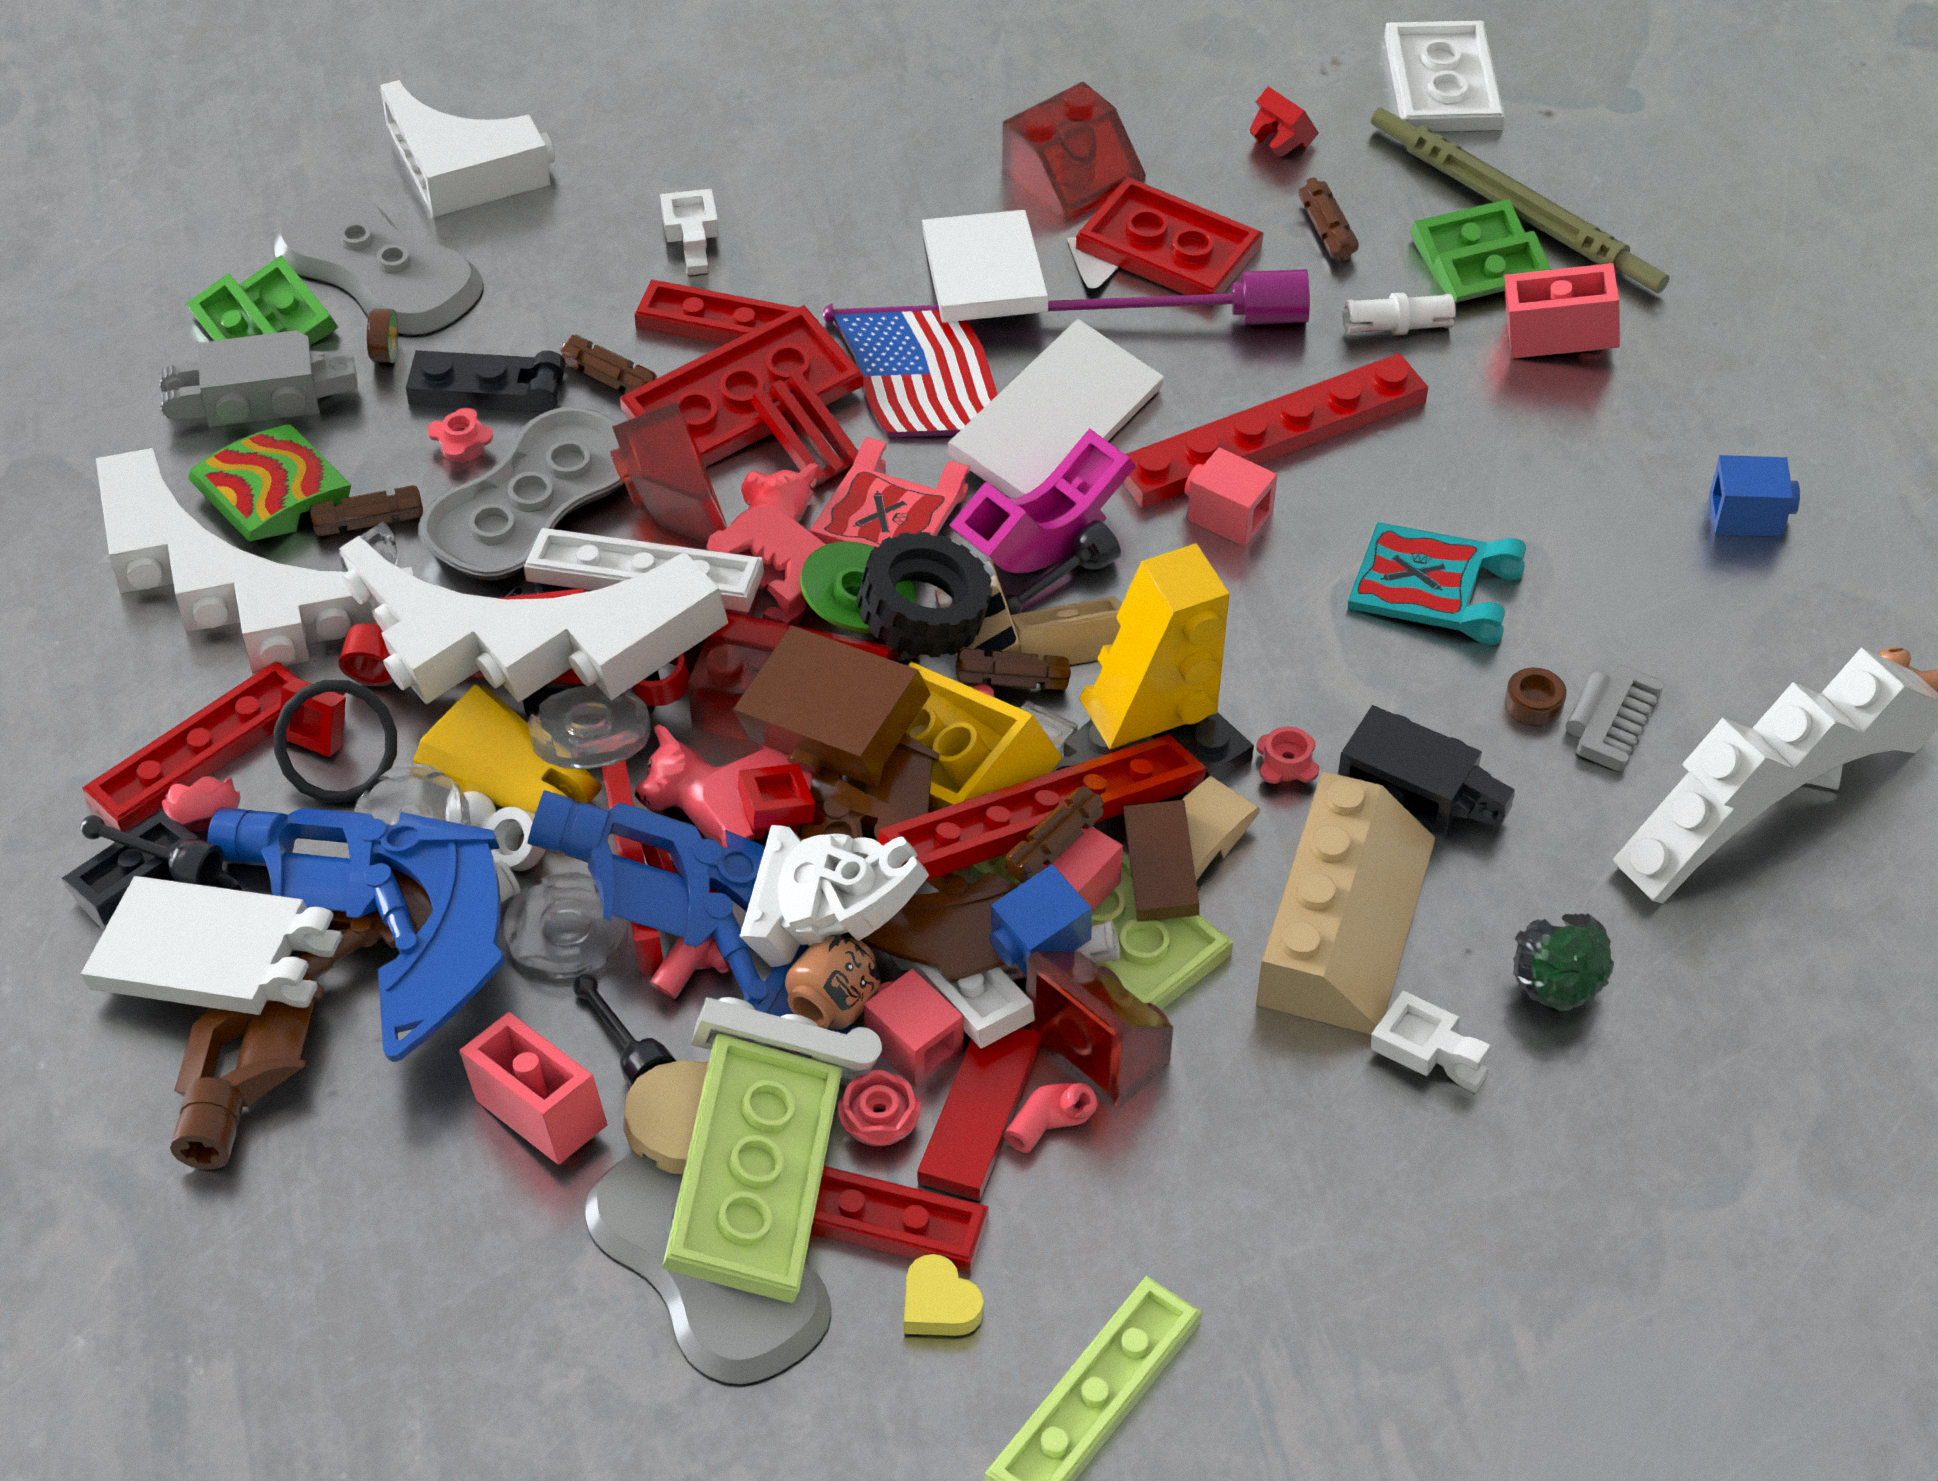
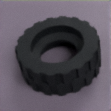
[856,532,993,658]

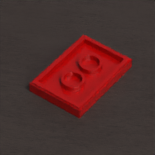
[1075,177,1264,306]

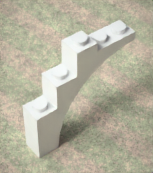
[96,448,413,672]
[339,536,728,705]
[1612,647,1938,903]

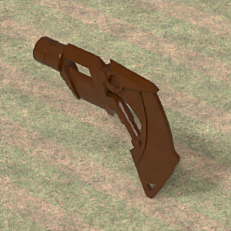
[801,733,1020,981]
[170,869,433,1170]

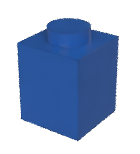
[1709,455,1800,537]
[989,864,1092,981]

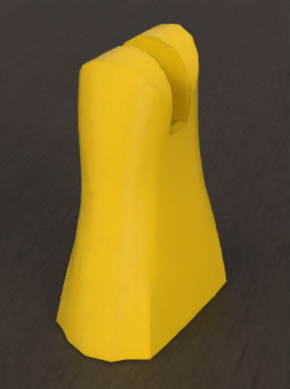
[412,684,602,813]

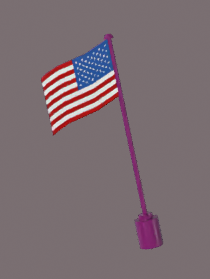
[823,269,1310,438]

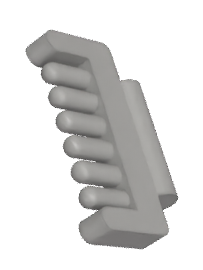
[1566,665,1664,772]

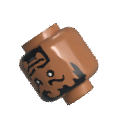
[785,935,881,1029]

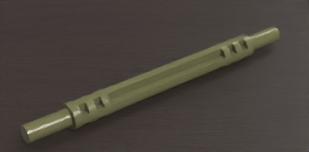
[1371,107,1670,294]

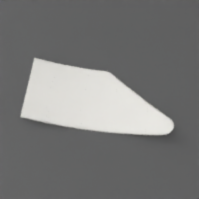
[1067,237,1118,288]

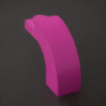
[949,428,1136,573]

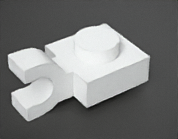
[660,188,719,275]
[1370,991,1491,1094]

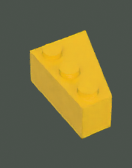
[1079,543,1230,750]

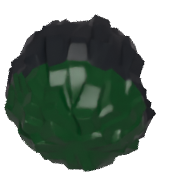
[1513,913,1614,1011]

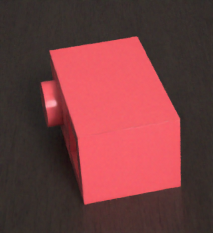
[1504,263,1620,359]
[459,1012,608,1165]

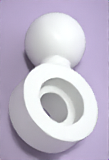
[448,791,545,871]

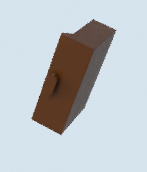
[733,625,931,787]

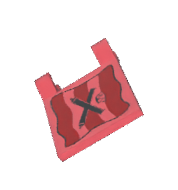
[809,437,970,547]

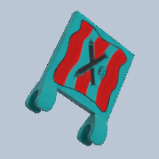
[1348,522,1526,645]

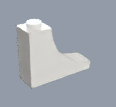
[380,80,555,218]

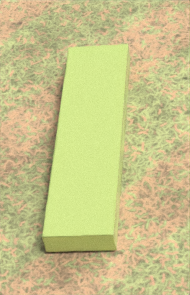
[985,1276,1202,1481]

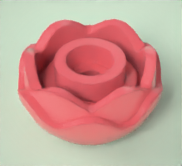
[162,776,241,832]
[838,1070,921,1147]

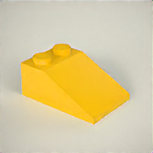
[906,662,1063,813]

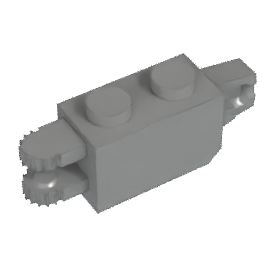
[158,330,358,428]

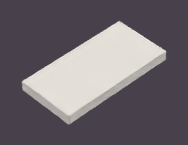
[946,318,1164,498]

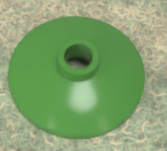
[800,541,915,633]

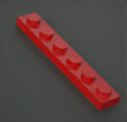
[1123,353,1428,509]
[877,734,1207,882]

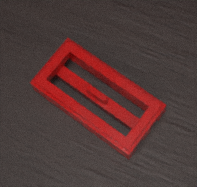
[751,370,858,489]

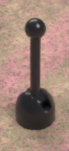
[1004,520,1121,615]
[80,815,223,887]
[573,974,676,1087]

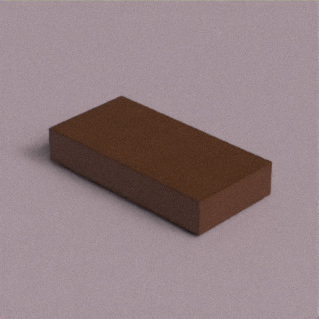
[1123,800,1200,922]

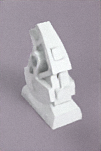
[740,825,929,967]

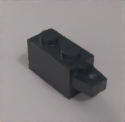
[1338,705,1515,838]

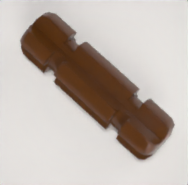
[1299,177,1359,262]
[560,335,657,394]
[310,485,423,537]
[955,648,1071,691]
[1005,786,1104,884]

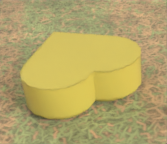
[904,1254,984,1336]

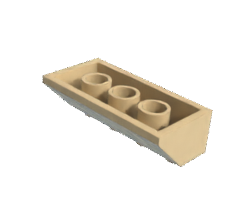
[1256,771,1435,1035]

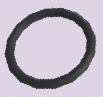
[274,680,397,803]

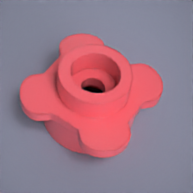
[427,408,493,463]
[1256,726,1319,784]

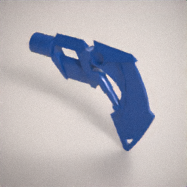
[527,790,853,1035]
[208,807,505,1062]

